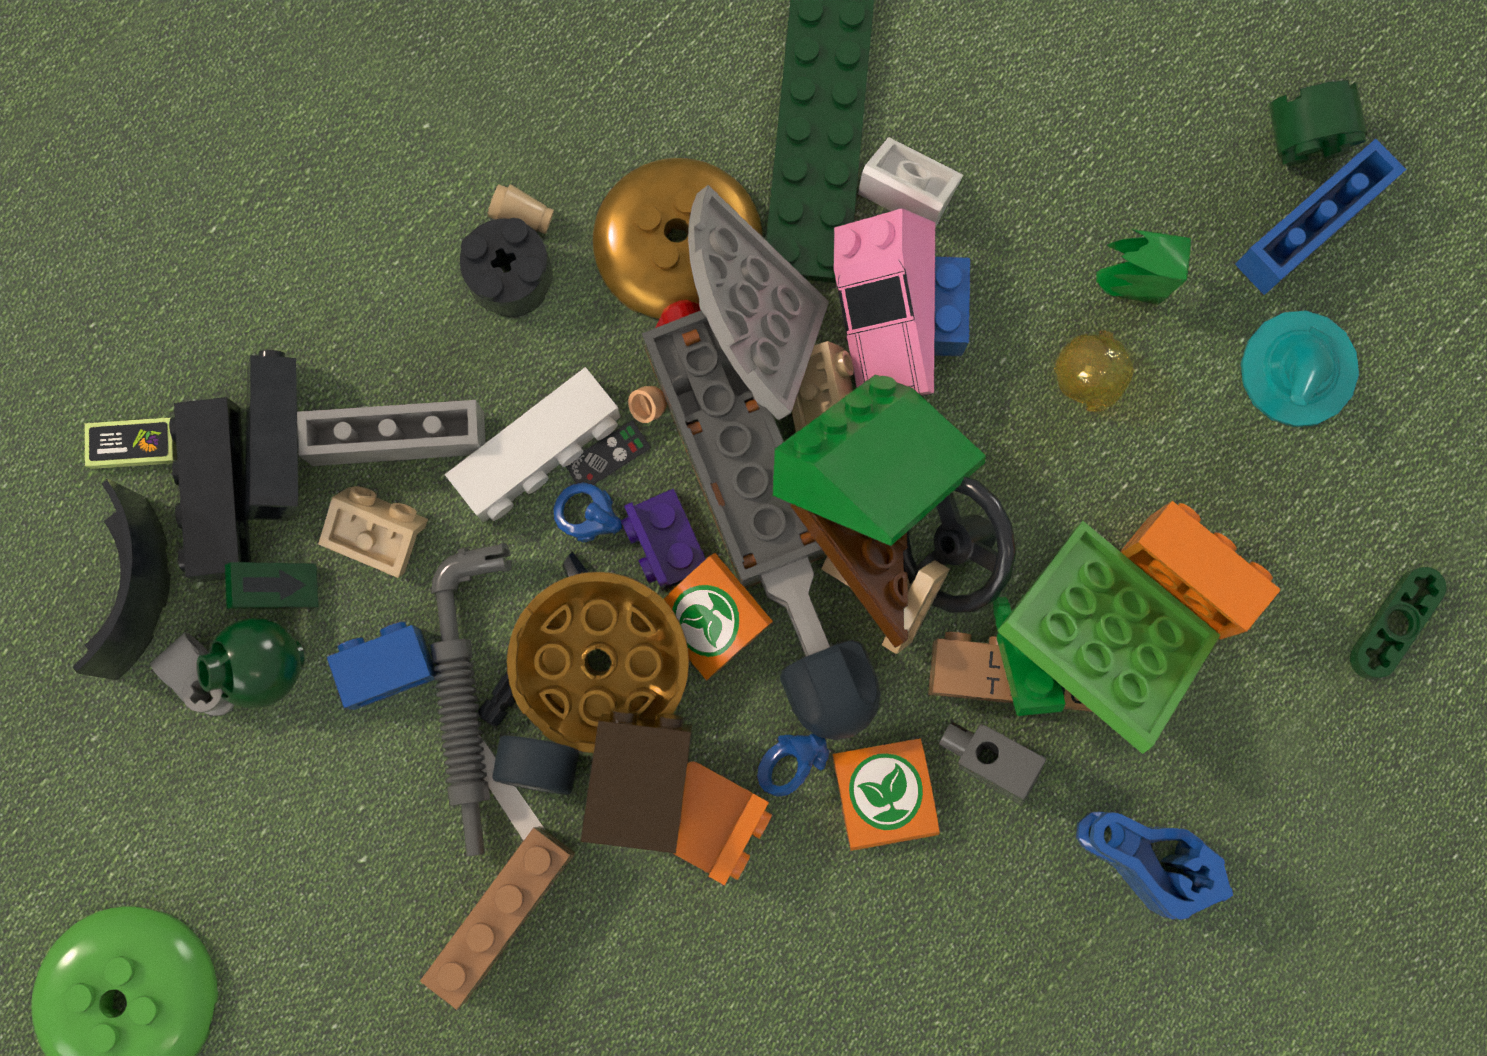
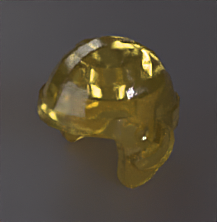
[1054,330,1134,412]

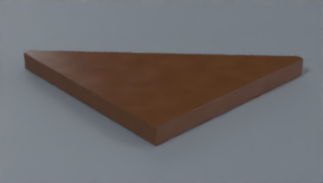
[790,504,908,648]

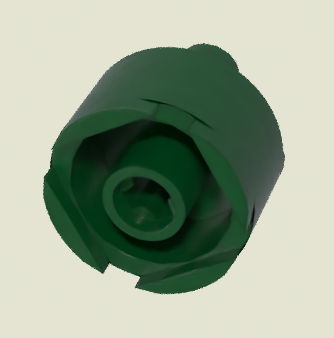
[1268,80,1367,166]

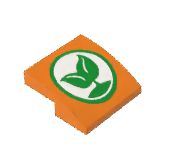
[664,553,773,681]
[833,738,940,851]

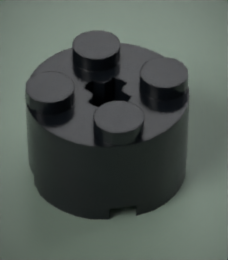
[460,218,553,318]

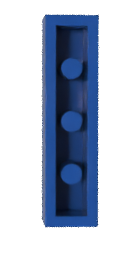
[1235,139,1406,295]

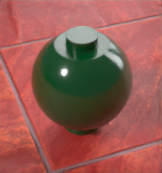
[196,618,305,709]

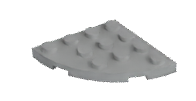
[688,185,829,420]

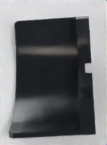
[73,479,171,680]

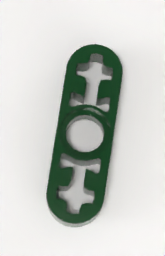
[1350,567,1446,679]

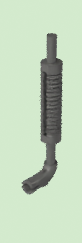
[430,543,512,857]

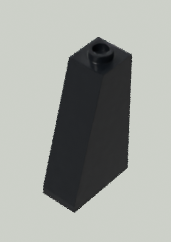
[244,350,298,521]

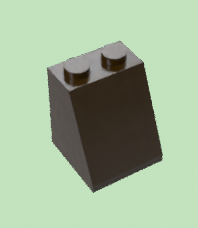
[581,708,692,853]

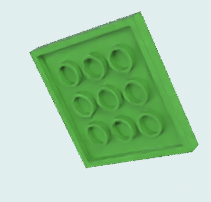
[997,521,1220,754]

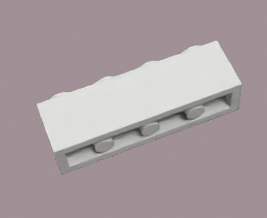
[445,367,621,523]

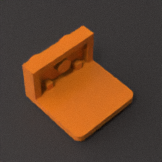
[673,761,772,885]

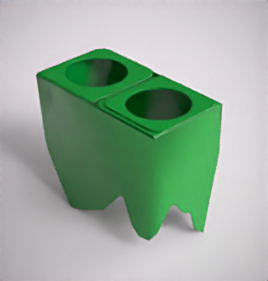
[1096,229,1191,305]

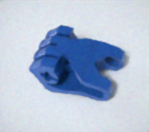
[1076,812,1233,920]

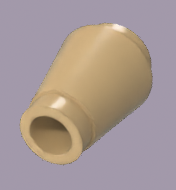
[487,184,554,234]

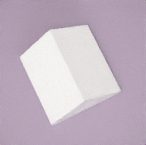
[858,137,963,227]

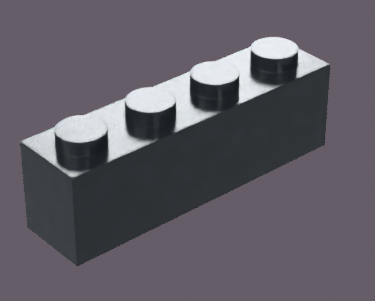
[169,397,251,583]

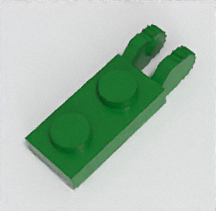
[993,595,1066,716]

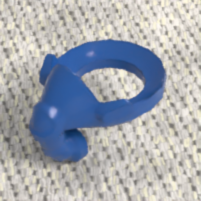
[553,482,622,543]
[757,734,829,797]

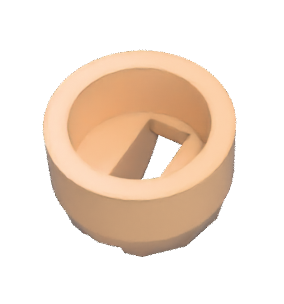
[628,386,667,423]

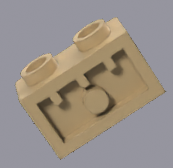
[792,341,854,433]
[318,486,428,578]

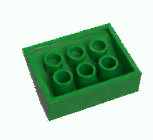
[773,374,986,546]

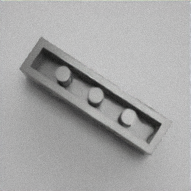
[297,400,485,466]

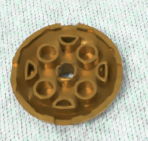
[593,158,763,319]
[507,572,689,753]

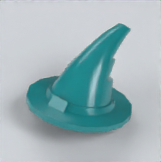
[1241,311,1359,427]

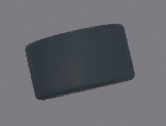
[492,736,579,795]

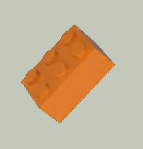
[1120,501,1281,640]

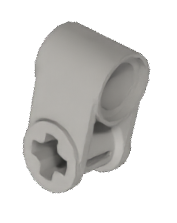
[150,632,235,716]

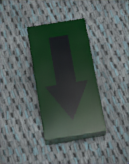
[225,562,319,609]

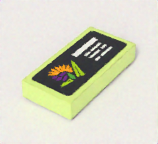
[85,418,177,469]

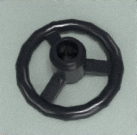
[903,477,1016,613]

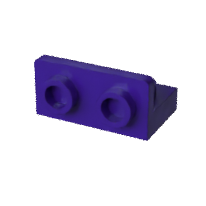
[621,488,706,591]

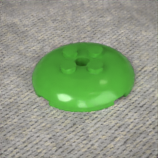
[31,906,218,1056]

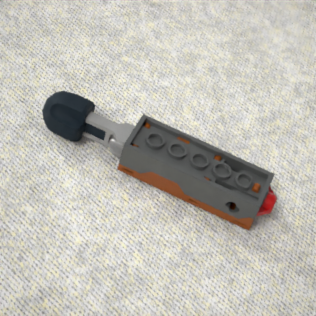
[642,299,881,740]

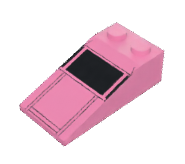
[834,208,935,395]

